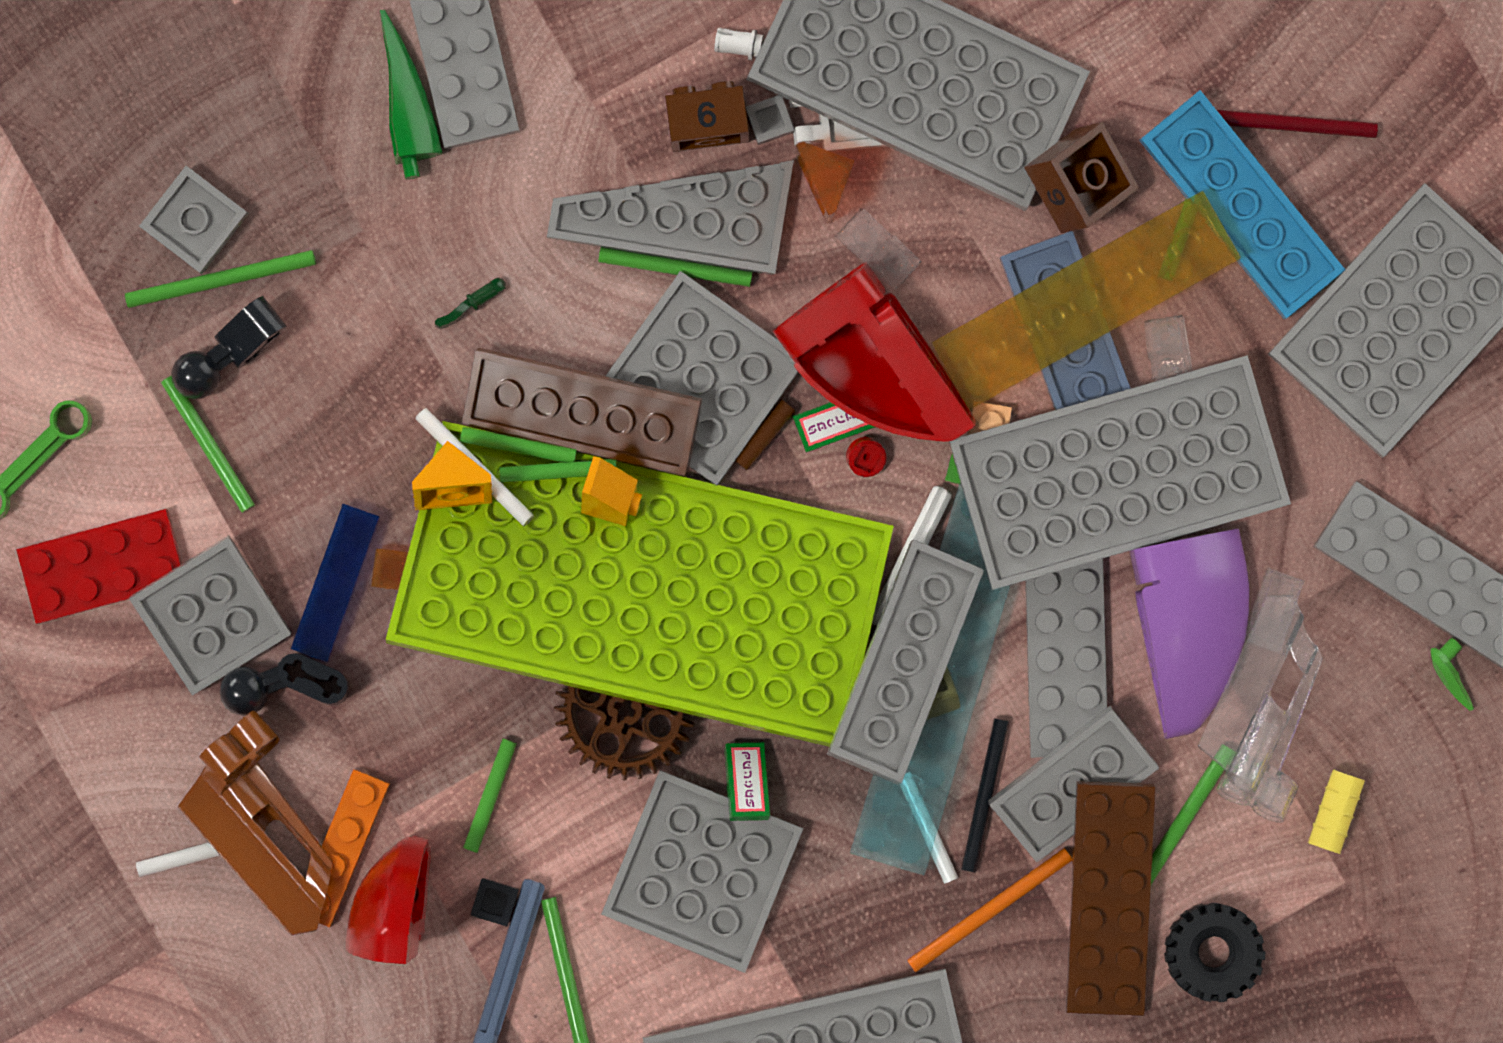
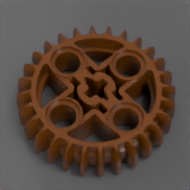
[554,686,695,781]

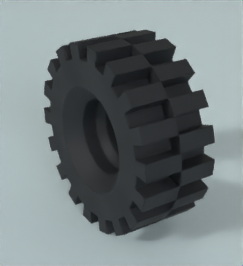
[1164,903,1265,1002]

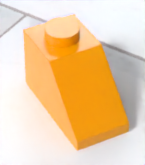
[581,456,643,526]

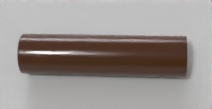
[735,399,796,471]

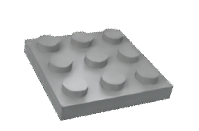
[129,535,291,696]

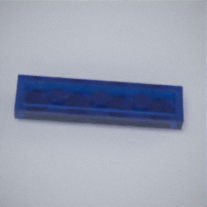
[291,504,380,662]

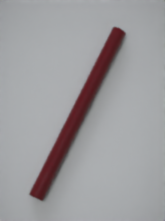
[1217,110,1378,138]

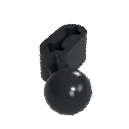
[171,296,287,399]
[219,653,350,716]

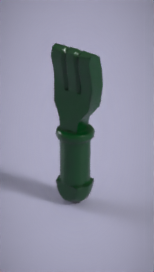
[435,277,506,329]

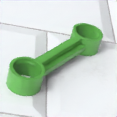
[0,400,92,520]

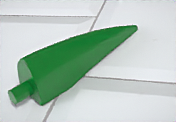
[379,10,443,180]

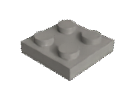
[139,166,249,274]

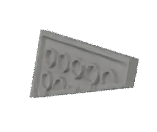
[547,160,794,275]

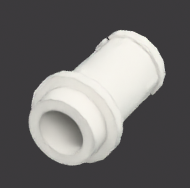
[714,27,764,60]

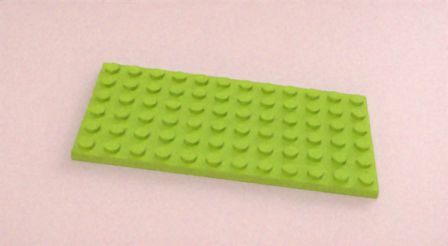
[386,421,894,747]

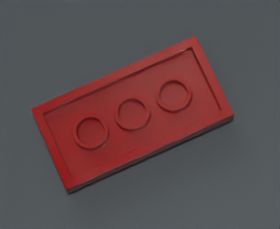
[16,509,182,624]

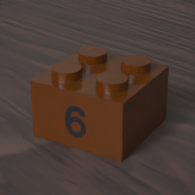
[665,81,749,152]
[1024,122,1139,233]

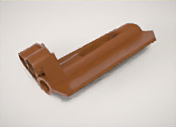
[178,710,333,936]

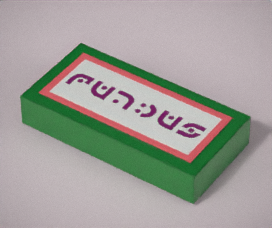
[793,402,876,453]
[724,743,770,821]

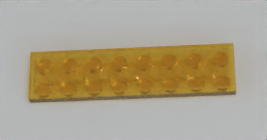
[932,191,1241,410]

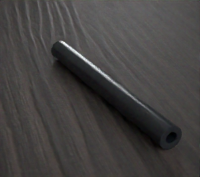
[961,718,1009,873]

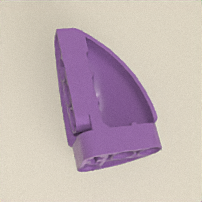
[1129,529,1250,739]

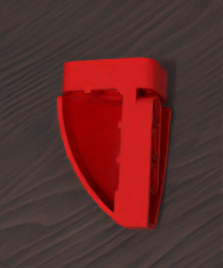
[772,262,976,442]
[346,836,431,964]

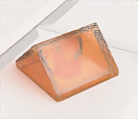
[795,142,855,224]

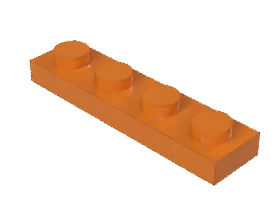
[319,769,390,928]

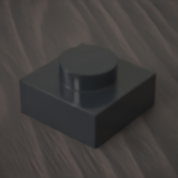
[470,878,519,927]

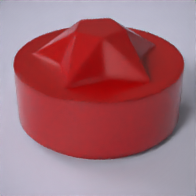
[846,437,886,477]

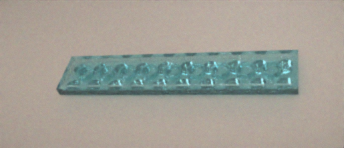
[850,483,1010,875]

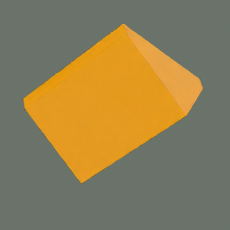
[412,441,492,510]

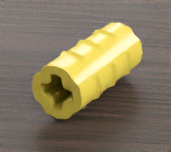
[1308,770,1365,854]

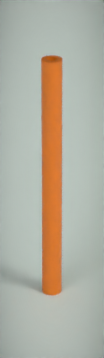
[907,848,1073,973]

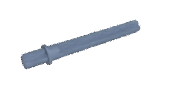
[473,879,545,1043]

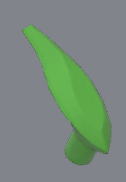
[1431,638,1474,711]

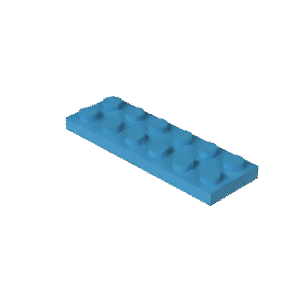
[1139,90,1345,319]

